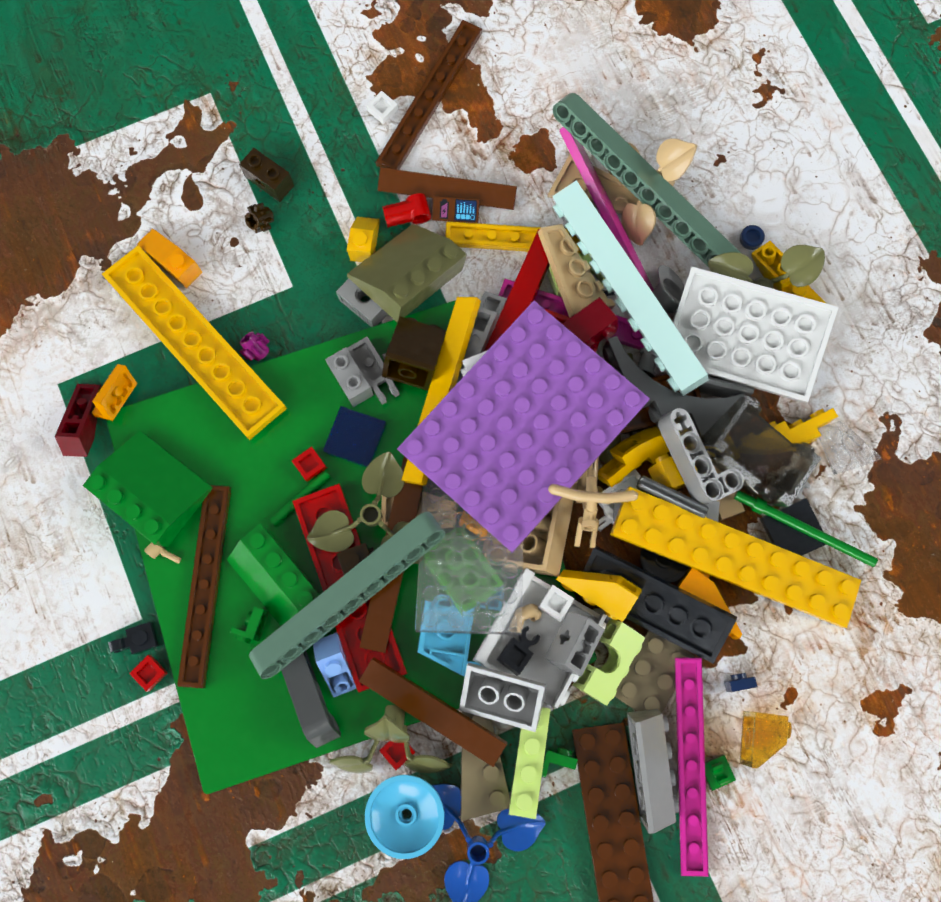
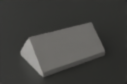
[459,663,546,732]

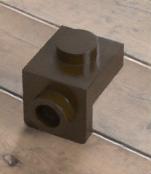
[336,543,375,575]

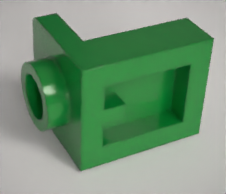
[230,607,269,644]

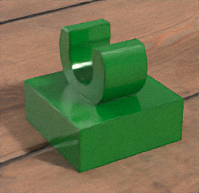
[705,754,736,791]

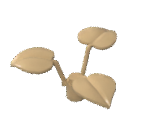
[608,139,697,246]

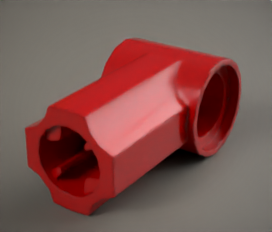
[382,193,431,228]

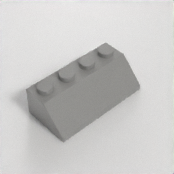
[627,709,679,834]

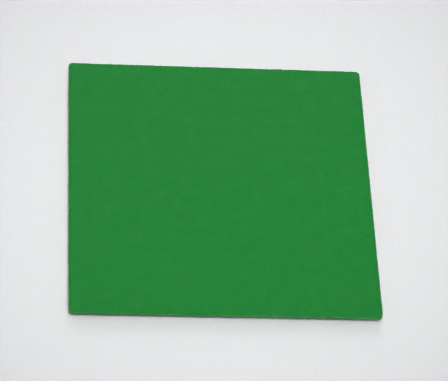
[106,300,597,794]

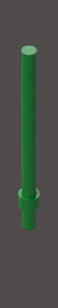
[734,490,878,567]

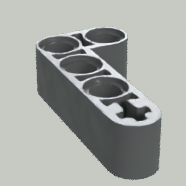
[281,651,341,748]

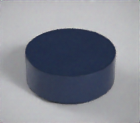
[739,225,765,250]

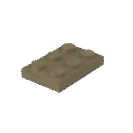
[615,630,695,713]

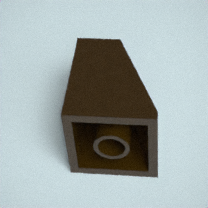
[382,316,447,391]

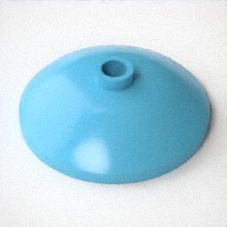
[365,775,445,859]

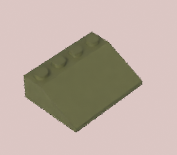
[347,224,467,323]

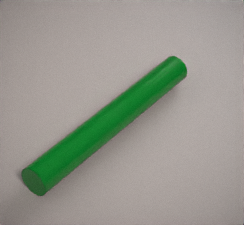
[269,470,331,527]

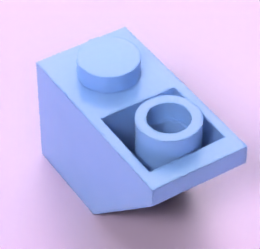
[313,632,357,697]

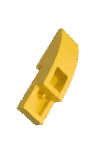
[751,241,827,304]
[736,408,838,454]
[598,426,669,488]

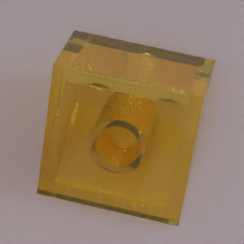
[739,711,792,769]

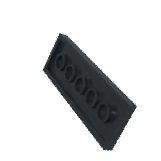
[574,546,737,664]

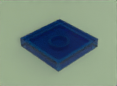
[323,406,387,467]

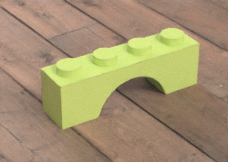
[508,707,551,819]

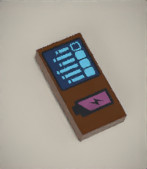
[432,197,480,223]

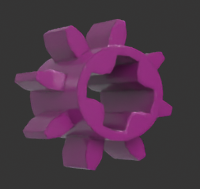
[239,332,270,361]

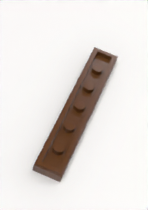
[377,167,517,210]
[359,658,508,767]

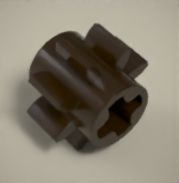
[245,203,274,233]

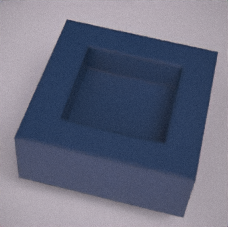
[724,672,758,692]

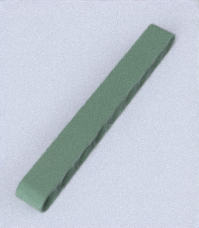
[249,512,445,679]

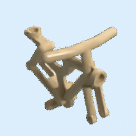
[548,457,638,548]

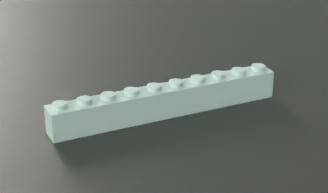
[552,180,709,396]

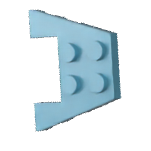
[417,589,504,677]

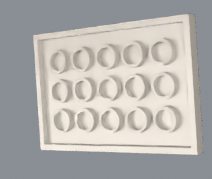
[673,267,839,404]

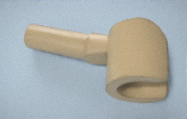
[144,543,182,564]

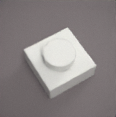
[366,91,399,124]
[538,585,574,622]

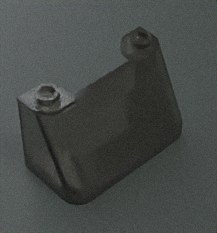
[701,396,821,507]

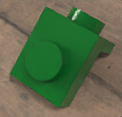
[542,747,578,778]

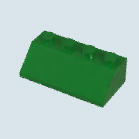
[227,524,321,626]

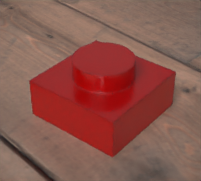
[292,446,327,482]
[129,655,168,692]
[379,741,416,770]

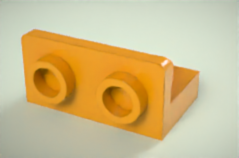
[92,364,137,421]

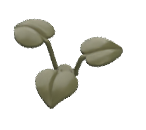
[708,245,825,289]
[307,452,424,564]
[329,705,453,774]

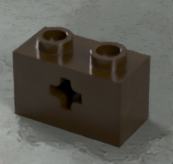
[239,148,294,202]

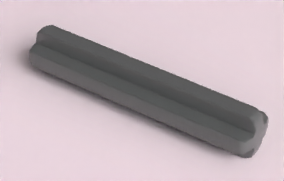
[636,476,709,518]

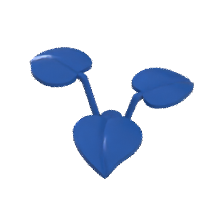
[432,784,546,902]

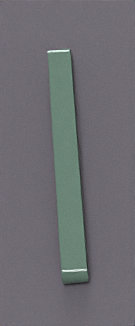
[553,93,753,277]

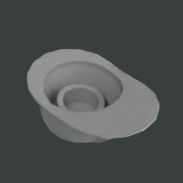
[653,265,684,314]

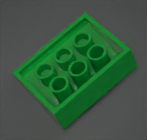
[83,431,213,547]

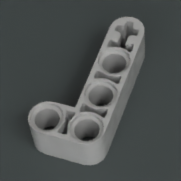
[658,408,743,504]

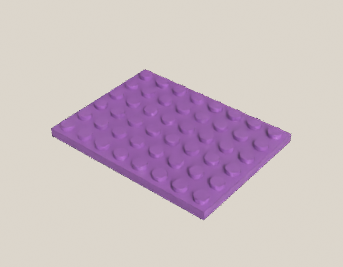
[397,301,650,553]

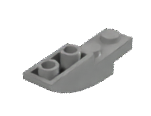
[457,291,507,382]

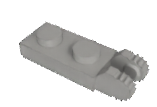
[347,337,400,405]

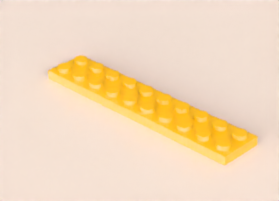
[102,245,287,440]
[610,486,861,628]

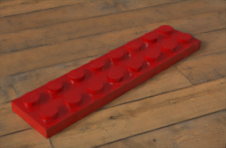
[292,484,408,693]

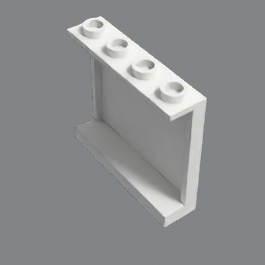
[473,568,607,708]

